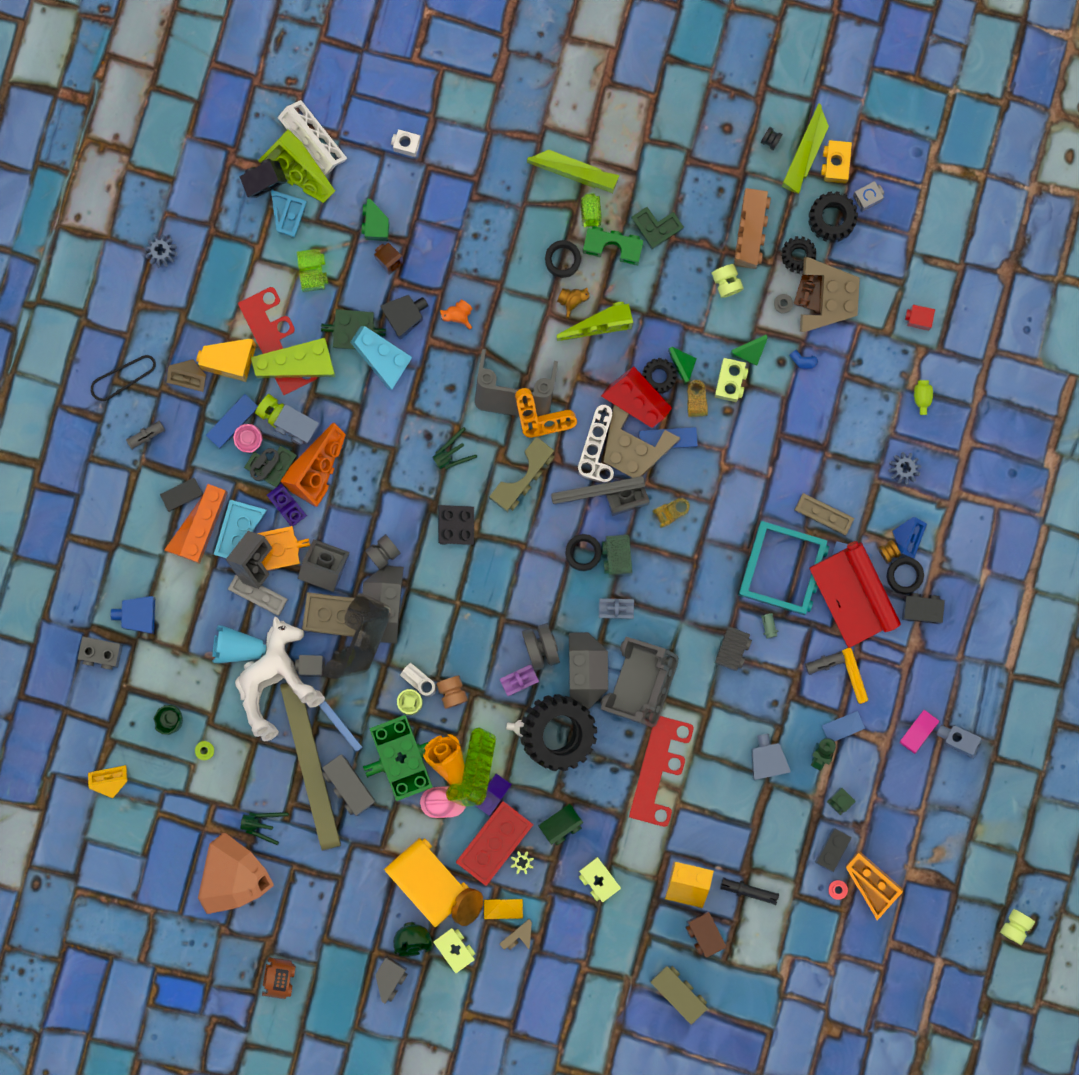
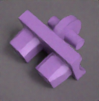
[500,664,539,696]

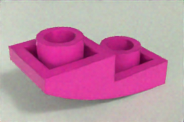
[899,710,940,754]

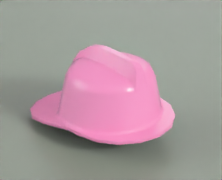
[420,786,467,818]

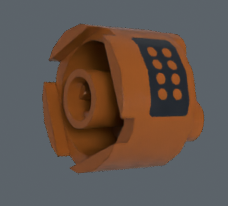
[262,957,296,999]

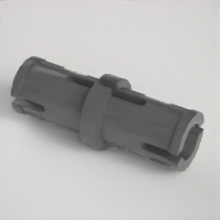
[126,420,165,450]
[805,651,845,675]

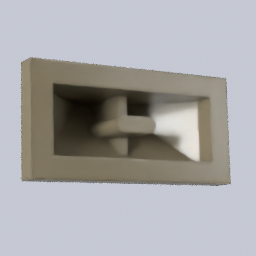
[166,359,206,392]

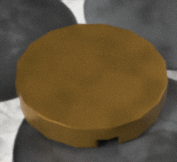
[452,888,483,926]

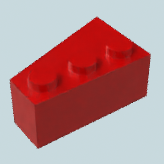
[601,366,672,428]

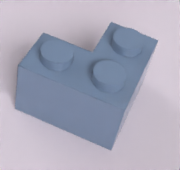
[273,404,319,446]

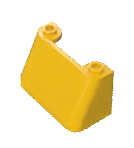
[384,838,469,928]

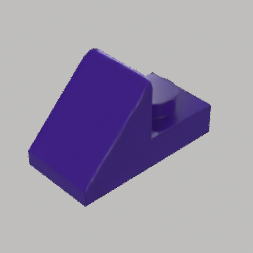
[474,774,512,816]

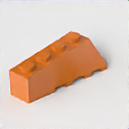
[164,484,228,564]

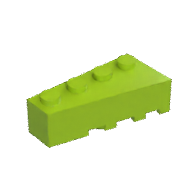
[251,338,336,378]

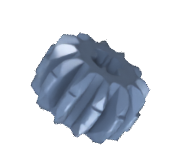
[145,235,177,268]
[888,452,921,485]

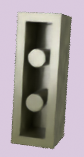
[650,965,708,1025]

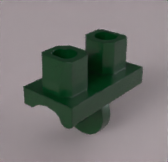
[811,738,836,771]

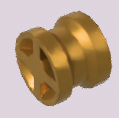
[878,540,901,564]

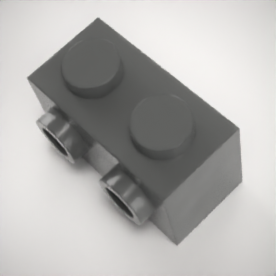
[78,636,123,670]

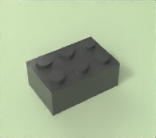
[322,754,377,816]

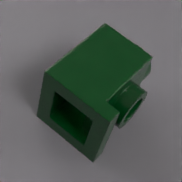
[827,788,856,815]

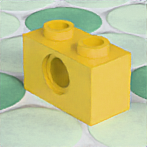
[821,140,852,184]

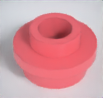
[828,880,848,900]

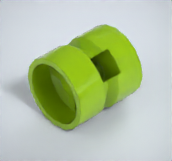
[255,394,284,429]

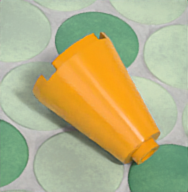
[423,734,467,786]

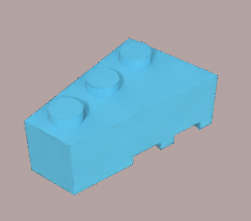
[350,326,412,390]

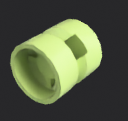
[711,264,744,298]
[397,689,423,715]
[1000,909,1035,945]

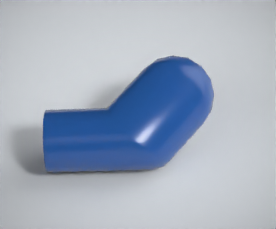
[789,350,818,369]

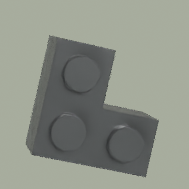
[226,531,272,589]

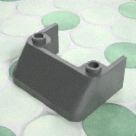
[475,349,558,417]

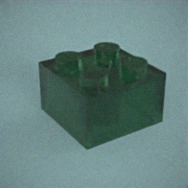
[602,534,632,578]

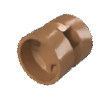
[436,675,468,709]

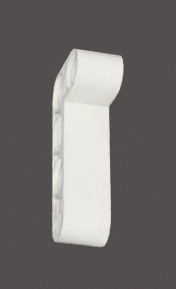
[578,405,614,484]

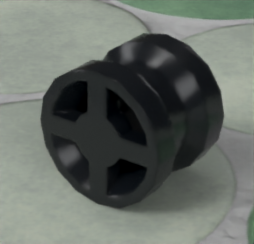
[760,127,783,150]

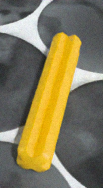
[842,648,868,704]

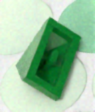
[730,335,768,366]
[668,347,697,385]

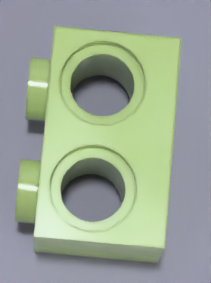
[714,358,748,402]

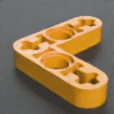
[515,388,577,438]

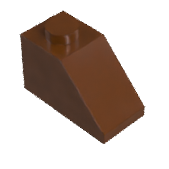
[374,242,404,275]

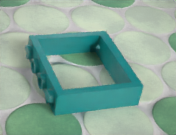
[738,521,829,615]

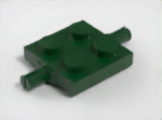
[321,309,386,349]

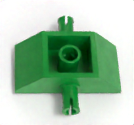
[363,715,433,801]

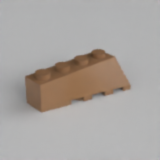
[734,188,771,269]

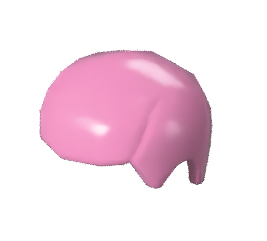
[233,424,263,453]

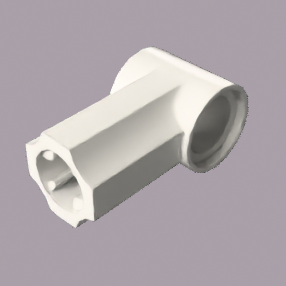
[400,663,437,697]

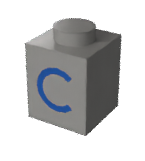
[853,181,884,212]

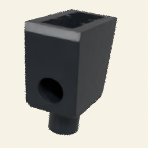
[380,295,429,339]

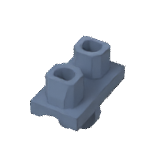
[599,598,634,619]

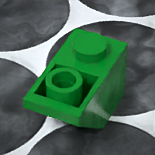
[361,199,389,241]

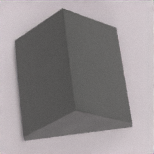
[606,488,650,516]

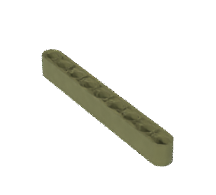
[280,682,341,851]

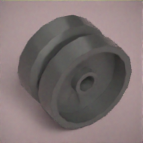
[522,623,560,671]

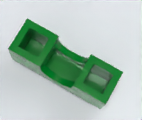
[583,226,644,266]

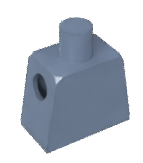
[937,725,982,759]
[752,734,791,780]

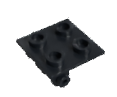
[438,505,474,545]

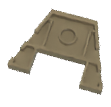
[800,257,860,332]
[604,405,681,478]

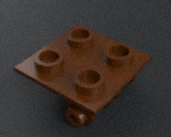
[794,274,822,312]

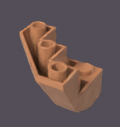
[198,832,274,914]

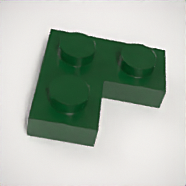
[631,207,684,249]
[244,445,297,488]

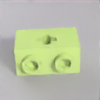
[578,857,621,902]
[433,927,476,973]

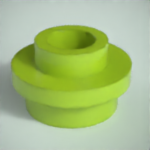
[195,741,214,760]

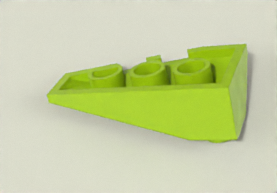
[258,129,335,203]
[556,302,633,341]

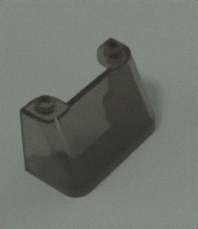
[322,593,391,679]

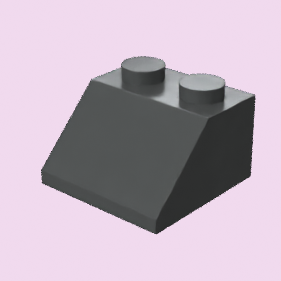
[298,539,349,592]

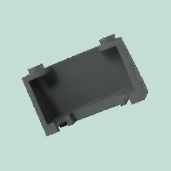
[601,637,679,727]

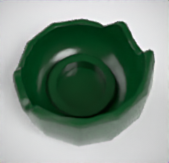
[153,705,183,734]

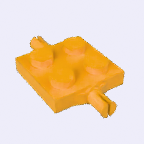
[257,526,310,571]

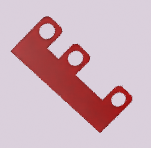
[238,287,318,395]
[629,716,694,827]

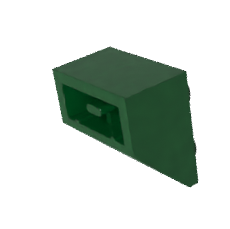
[538,804,583,846]

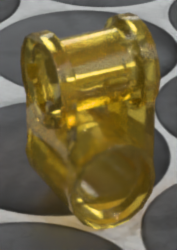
[687,380,708,417]
[652,498,690,528]

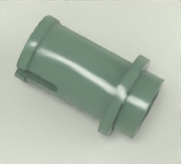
[761,613,778,639]

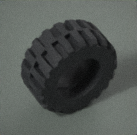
[519,694,597,771]

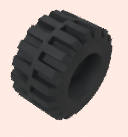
[808,191,858,242]

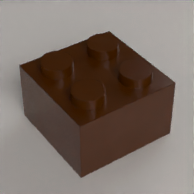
[685,911,727,958]

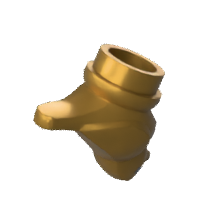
[557,287,590,319]

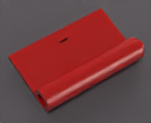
[809,541,901,648]

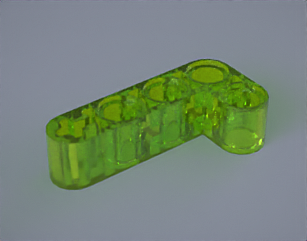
[446,727,496,806]

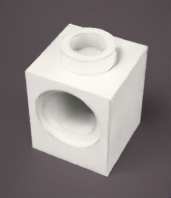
[391,129,421,157]

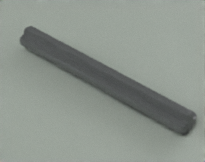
[551,476,645,504]

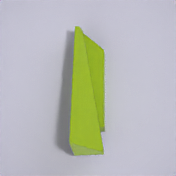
[781,103,829,194]
[527,150,620,194]

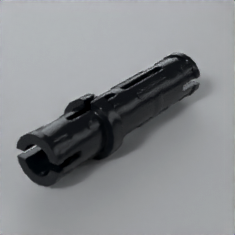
[720,877,779,905]

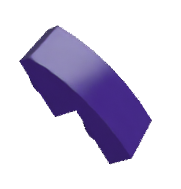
[267,483,307,526]

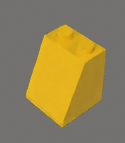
[196,339,256,382]
[665,861,714,908]

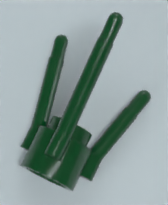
[433,427,477,470]
[240,812,289,845]

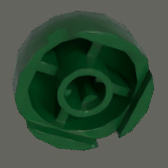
[393,922,433,957]

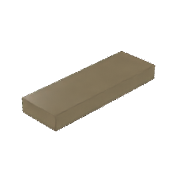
[794,493,855,536]

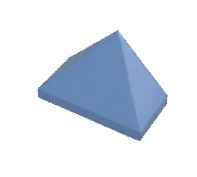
[822,711,865,741]

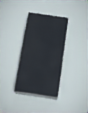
[160,478,203,512]

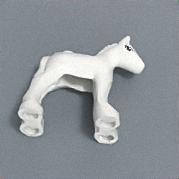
[235,617,325,741]

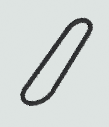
[90,355,156,401]

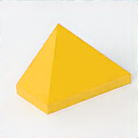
[88,765,127,798]
[484,899,523,919]

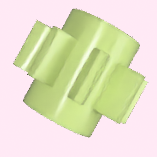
[511,851,534,874]

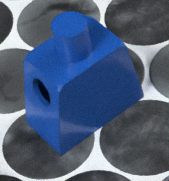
[111,596,155,634]

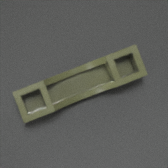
[489,437,555,513]

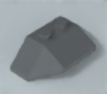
[360,566,404,644]
[569,632,608,709]

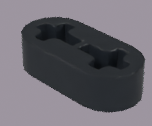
[250,448,280,481]

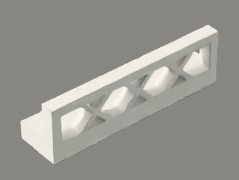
[278,100,347,175]

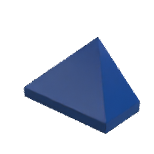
[892,517,927,558]

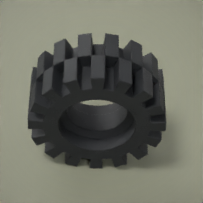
[782,236,816,274]
[642,358,677,394]

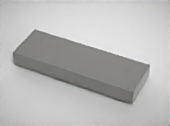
[228,575,288,616]

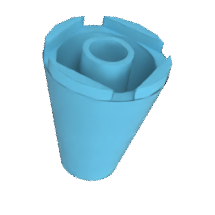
[212,625,266,664]

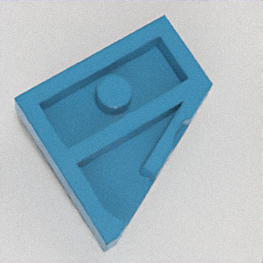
[271,190,307,238]

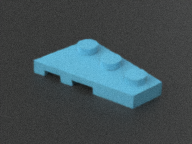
[214,500,267,558]

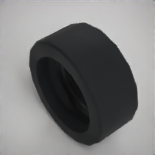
[545,240,581,278]
[565,534,602,571]
[886,557,924,594]

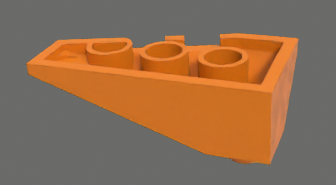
[280,423,346,507]

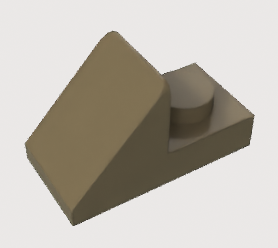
[499,919,532,950]

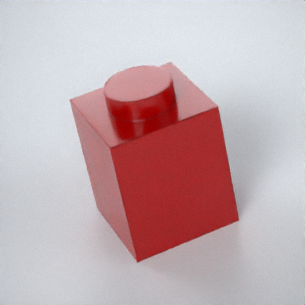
[905,305,935,331]

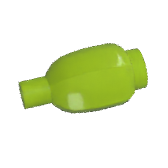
[914,380,933,415]

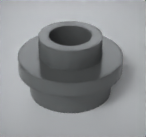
[774,294,793,313]

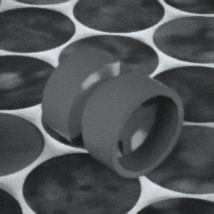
[365,534,401,570]

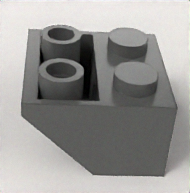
[375,956,408,1004]

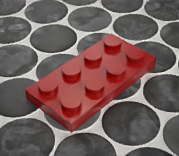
[456,801,533,886]

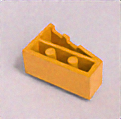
[846,850,903,920]

